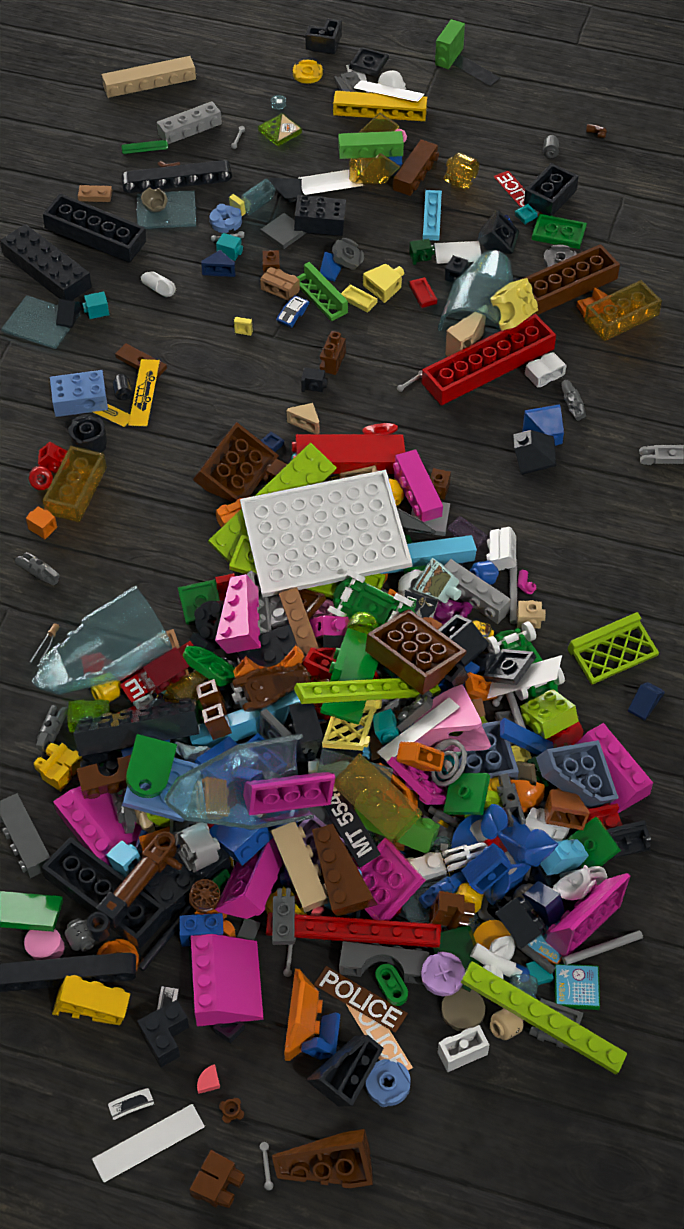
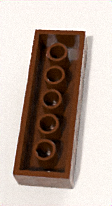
[520,244,620,315]

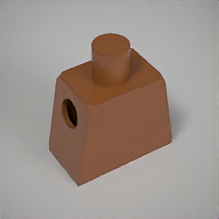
[544,788,590,830]

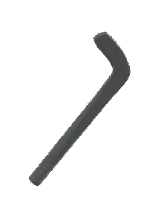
[478,894,556,974]

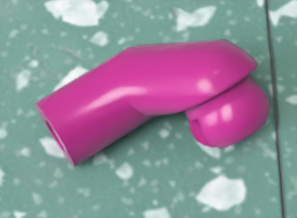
[517,570,536,594]

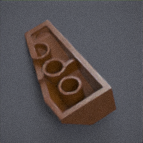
[272,1129,373,1188]

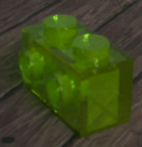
[67,699,111,732]

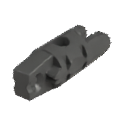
[561,380,586,421]
[15,552,59,585]
[36,705,68,753]
[497,773,526,827]
[111,788,137,834]

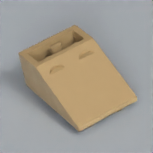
[445,306,487,357]

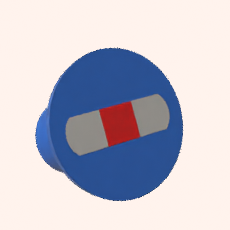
[451,811,531,892]

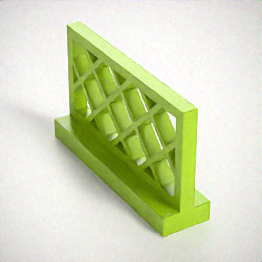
[568,612,659,685]

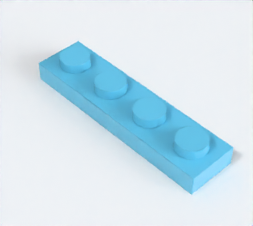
[423,190,442,241]

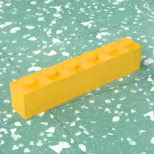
[333,91,427,121]

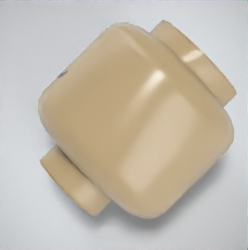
[490,1008,523,1040]

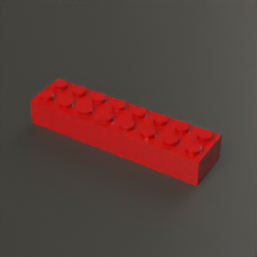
[422,314,556,406]

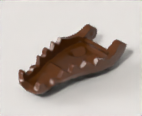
[232,663,310,712]

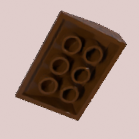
[193,422,279,503]
[365,609,466,695]

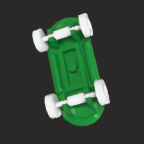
[327,569,416,630]
[486,621,565,703]

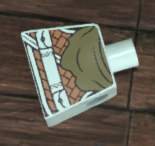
[413,558,461,603]

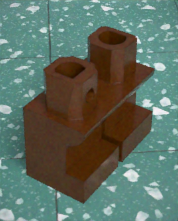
[320,331,346,375]
[429,891,475,930]
[189,1150,245,1208]

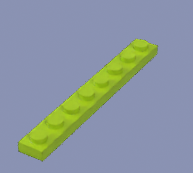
[294,678,441,704]
[461,961,627,1074]

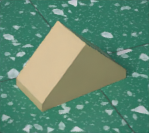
[287,403,320,434]

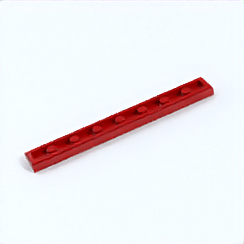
[266,912,441,948]

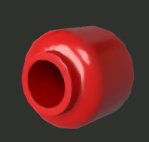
[29,466,53,490]

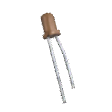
[30,624,59,662]

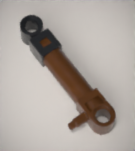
[87,831,182,941]

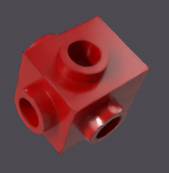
[38,442,68,473]

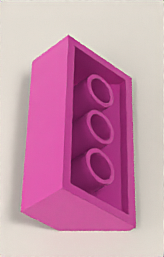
[577,723,653,813]
[243,772,335,815]
[215,838,284,919]

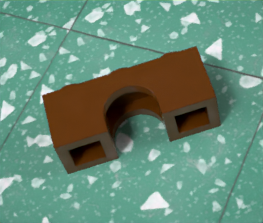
[196,679,232,740]
[77,755,131,799]

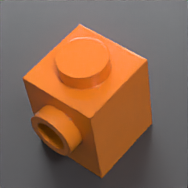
[26,506,57,539]

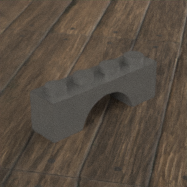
[339,941,429,985]

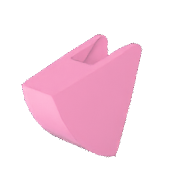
[414,684,491,752]

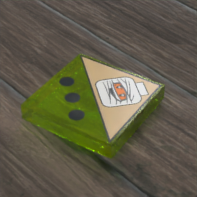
[258,113,302,146]

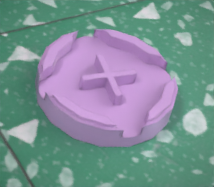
[421,952,465,996]

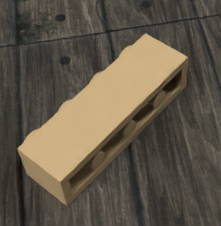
[271,821,328,913]

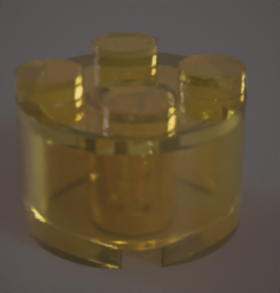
[444,152,479,190]

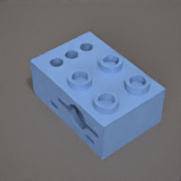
[50,370,108,417]

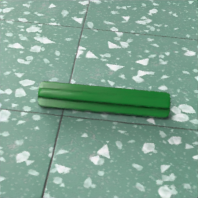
[122,140,168,154]

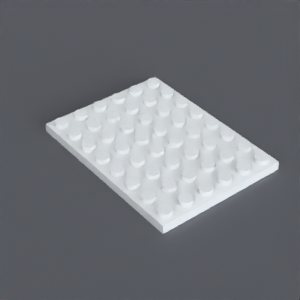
[240,470,412,598]

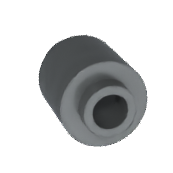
[543,135,559,158]

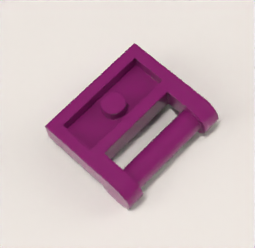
[433,599,473,625]

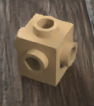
[517,600,545,629]

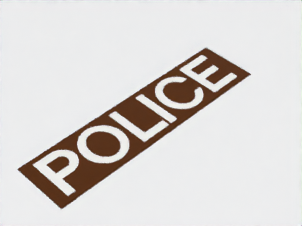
[314,966,408,1033]

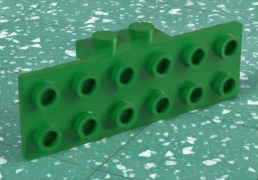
[320,628,378,725]

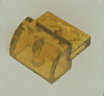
[164,670,210,703]

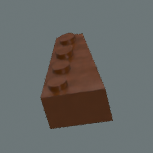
[312,824,378,917]

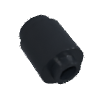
[113,374,133,400]

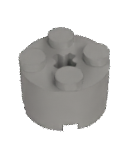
[174,821,220,872]

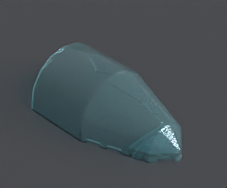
[438,250,513,331]
[32,586,172,695]
[164,734,314,830]

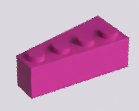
[393,449,443,522]
[215,574,261,654]

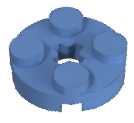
[209,204,242,233]
[366,1059,410,1107]

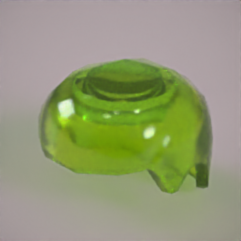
[347,612,379,634]

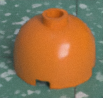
[508,780,545,813]

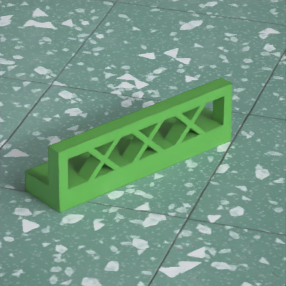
[297,262,348,321]

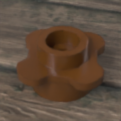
[219,1098,244,1123]

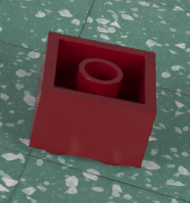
[138,647,189,696]

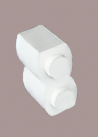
[525,352,566,387]

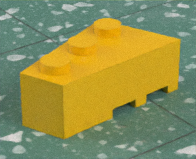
[52,975,130,1025]

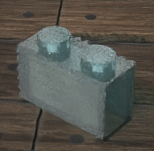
[241,178,275,215]

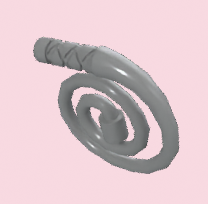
[431,738,467,786]

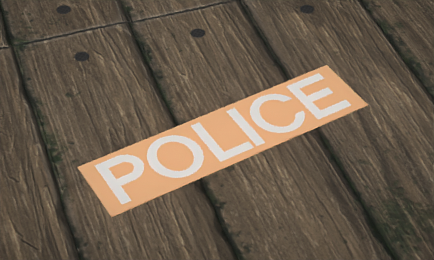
[346,1004,413,1070]

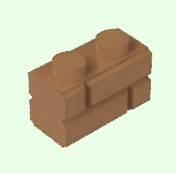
[260,267,300,301]

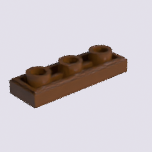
[115,343,167,379]

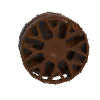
[189,879,220,913]

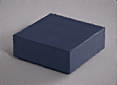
[260,432,284,452]

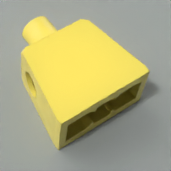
[363,264,404,303]

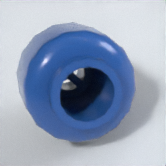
[470,561,499,585]

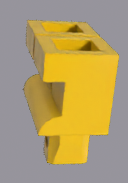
[34,743,82,792]

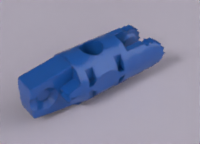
[418,871,466,909]

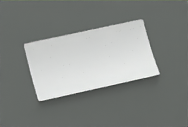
[298,169,363,195]

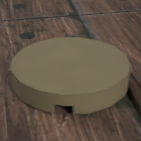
[441,987,485,1031]

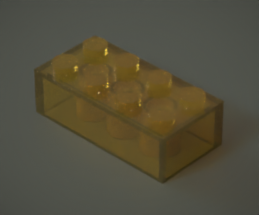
[585,280,662,341]
[43,446,107,522]
[334,753,423,845]

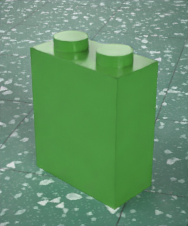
[435,19,465,69]

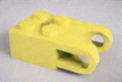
[490,278,538,331]

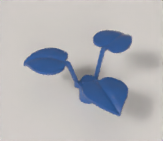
[481,804,559,905]

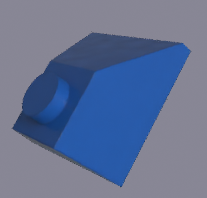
[522,404,564,446]

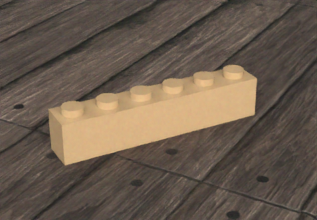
[102,56,196,98]

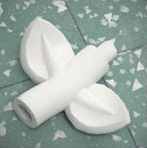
[470,936,522,979]

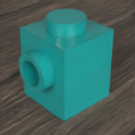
[216,233,243,261]
[82,292,109,319]
[373,709,400,745]

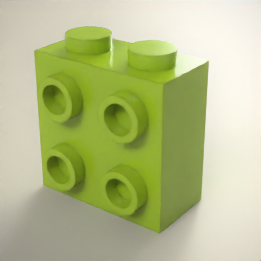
[520,689,579,739]

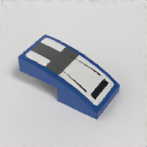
[276,295,310,328]

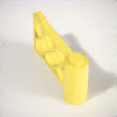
[322,699,382,751]

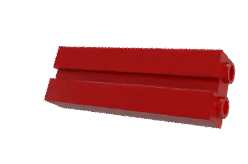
[292,434,405,474]

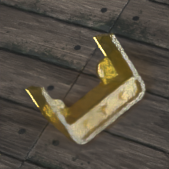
[349,113,400,184]

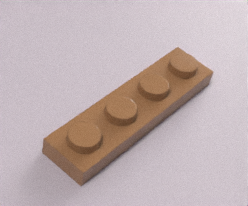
[279,587,319,661]

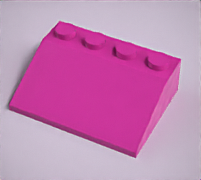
[53,786,142,866]
[546,873,630,958]
[191,934,264,1026]

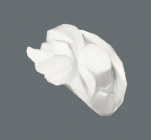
[175,741,211,763]
[553,865,596,900]

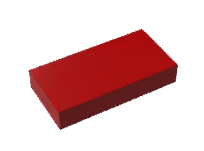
[409,277,437,308]

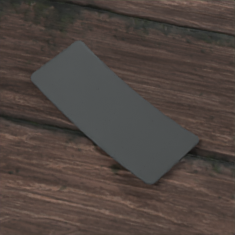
[237,918,260,940]

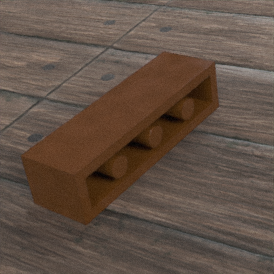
[393,140,439,196]

